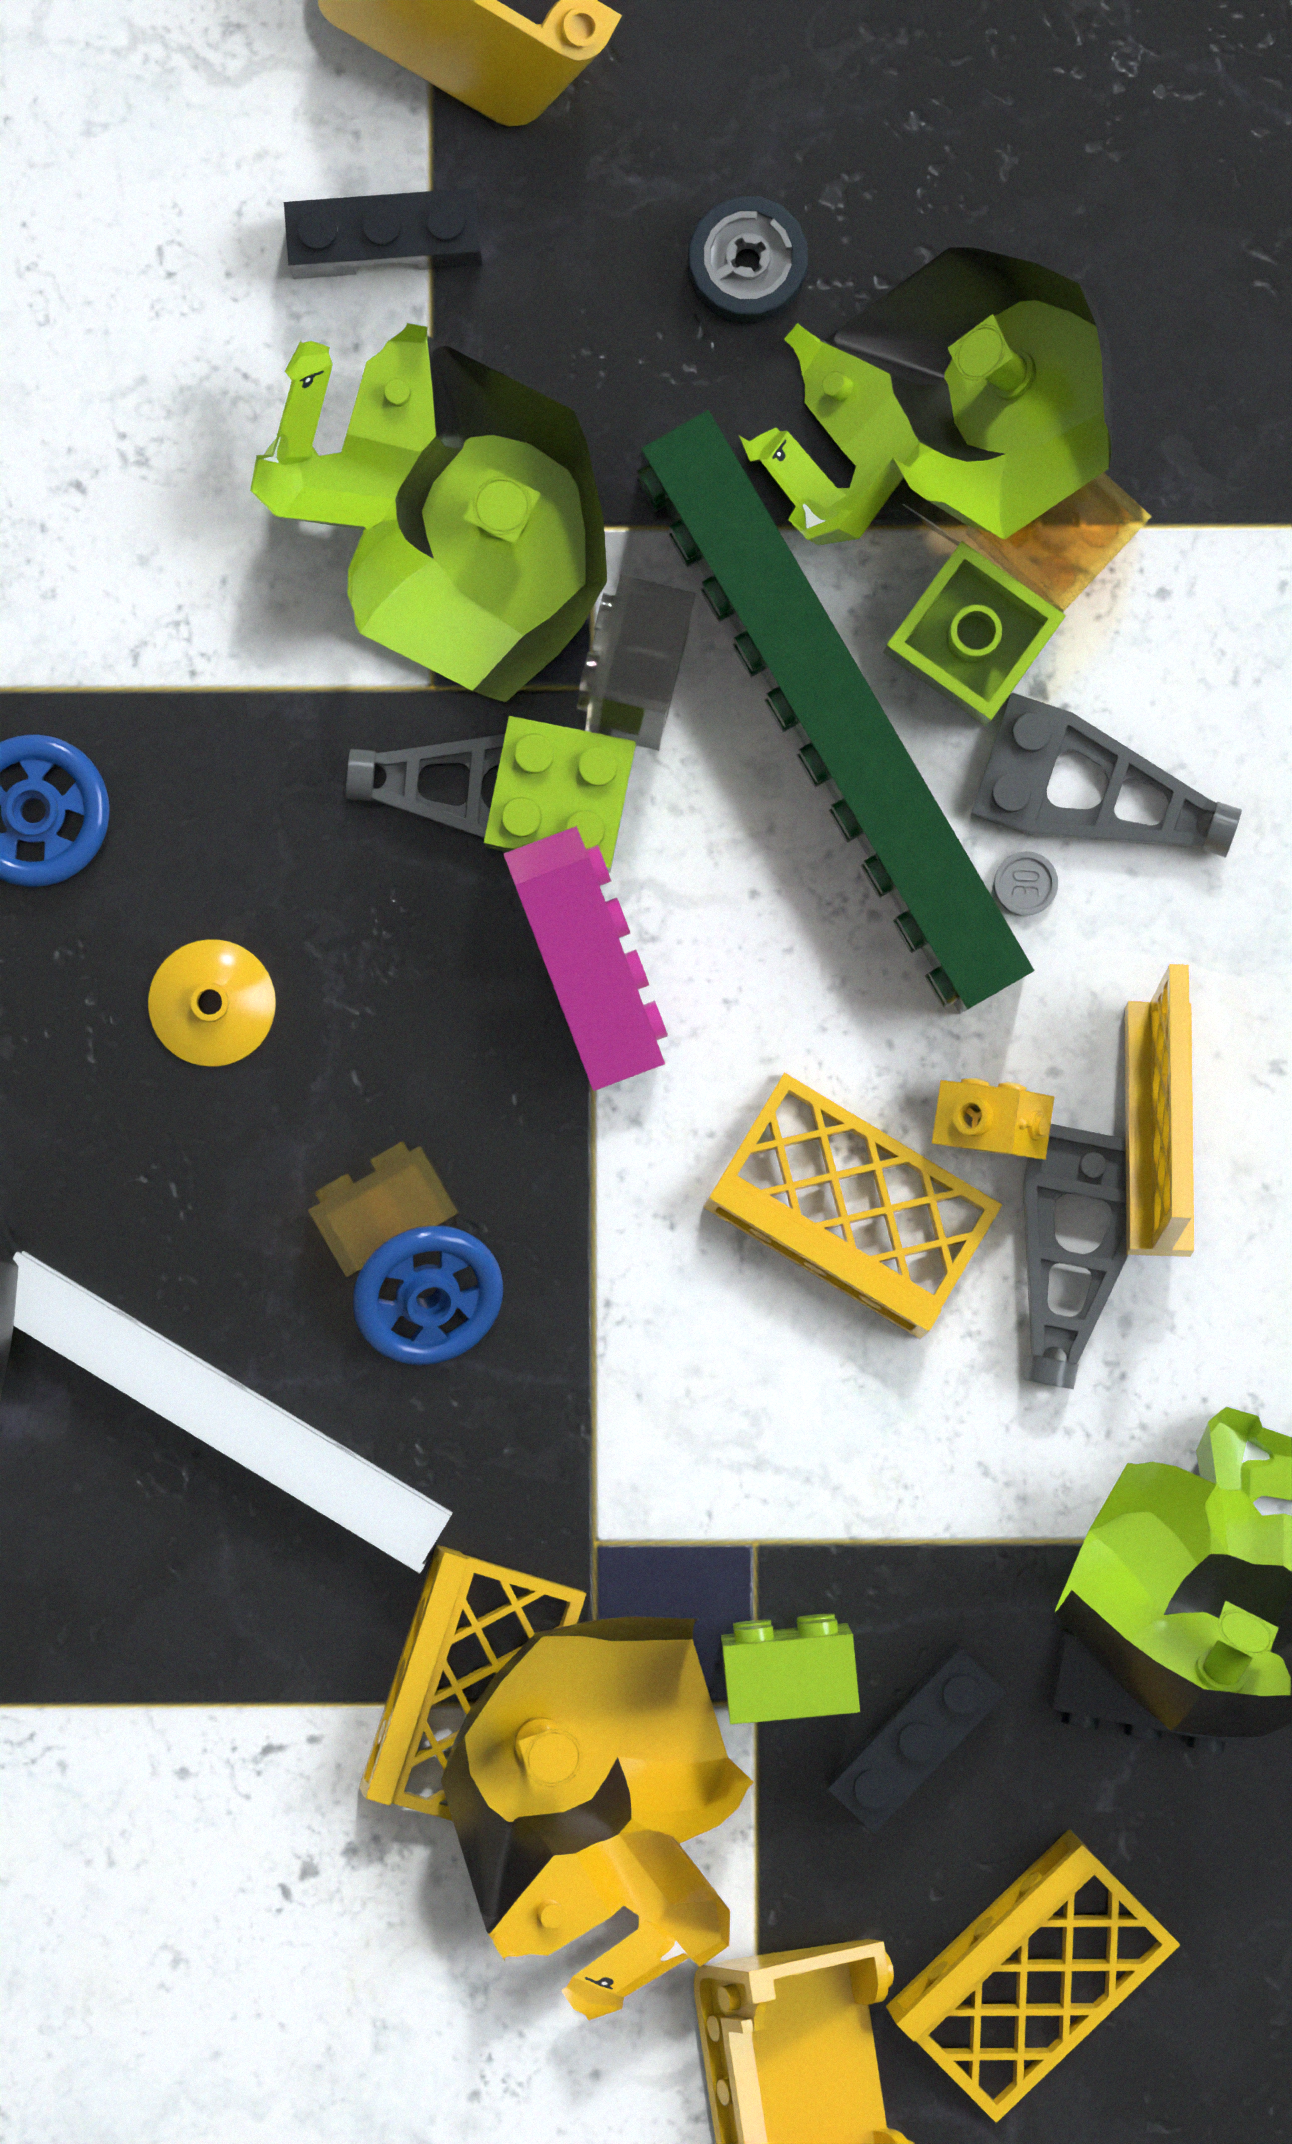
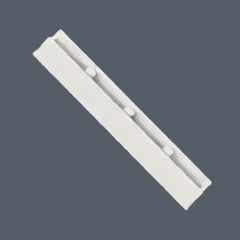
[13,1251,453,1573]

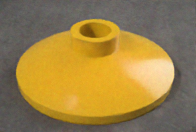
[148,940,276,1067]

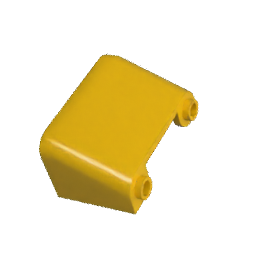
[318,0,622,126]
[693,1939,914,2144]

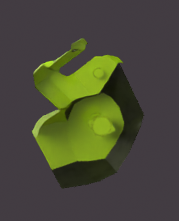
[739,247,1114,546]
[250,323,608,702]
[1054,1407,1292,1737]

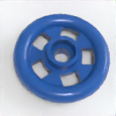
[0,735,110,887]
[353,1226,503,1365]

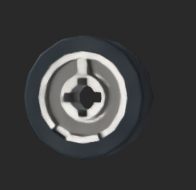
[688,196,808,322]

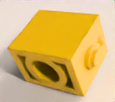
[932,1078,1055,1160]

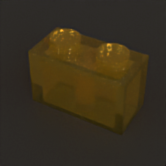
[308,1142,460,1277]

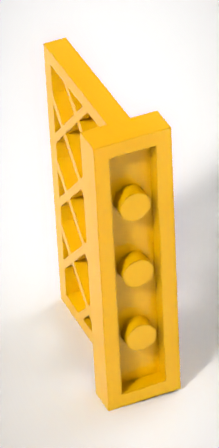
[1124,964,1194,1257]
[703,1072,1002,1339]
[359,1544,586,1822]
[886,1829,1180,2123]

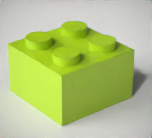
[883,541,1066,727]
[484,716,636,873]
[721,1614,860,1725]

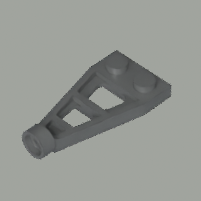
[971,693,1242,858]
[346,733,608,839]
[1023,1124,1128,1390]

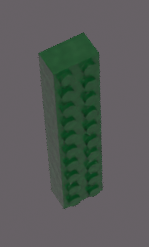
[636,410,1035,1014]

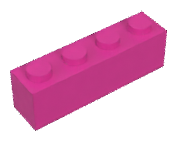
[504,826,668,1091]

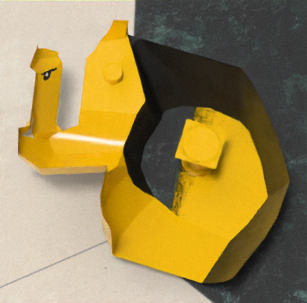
[441,1616,754,2021]

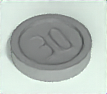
[994,851,1058,916]

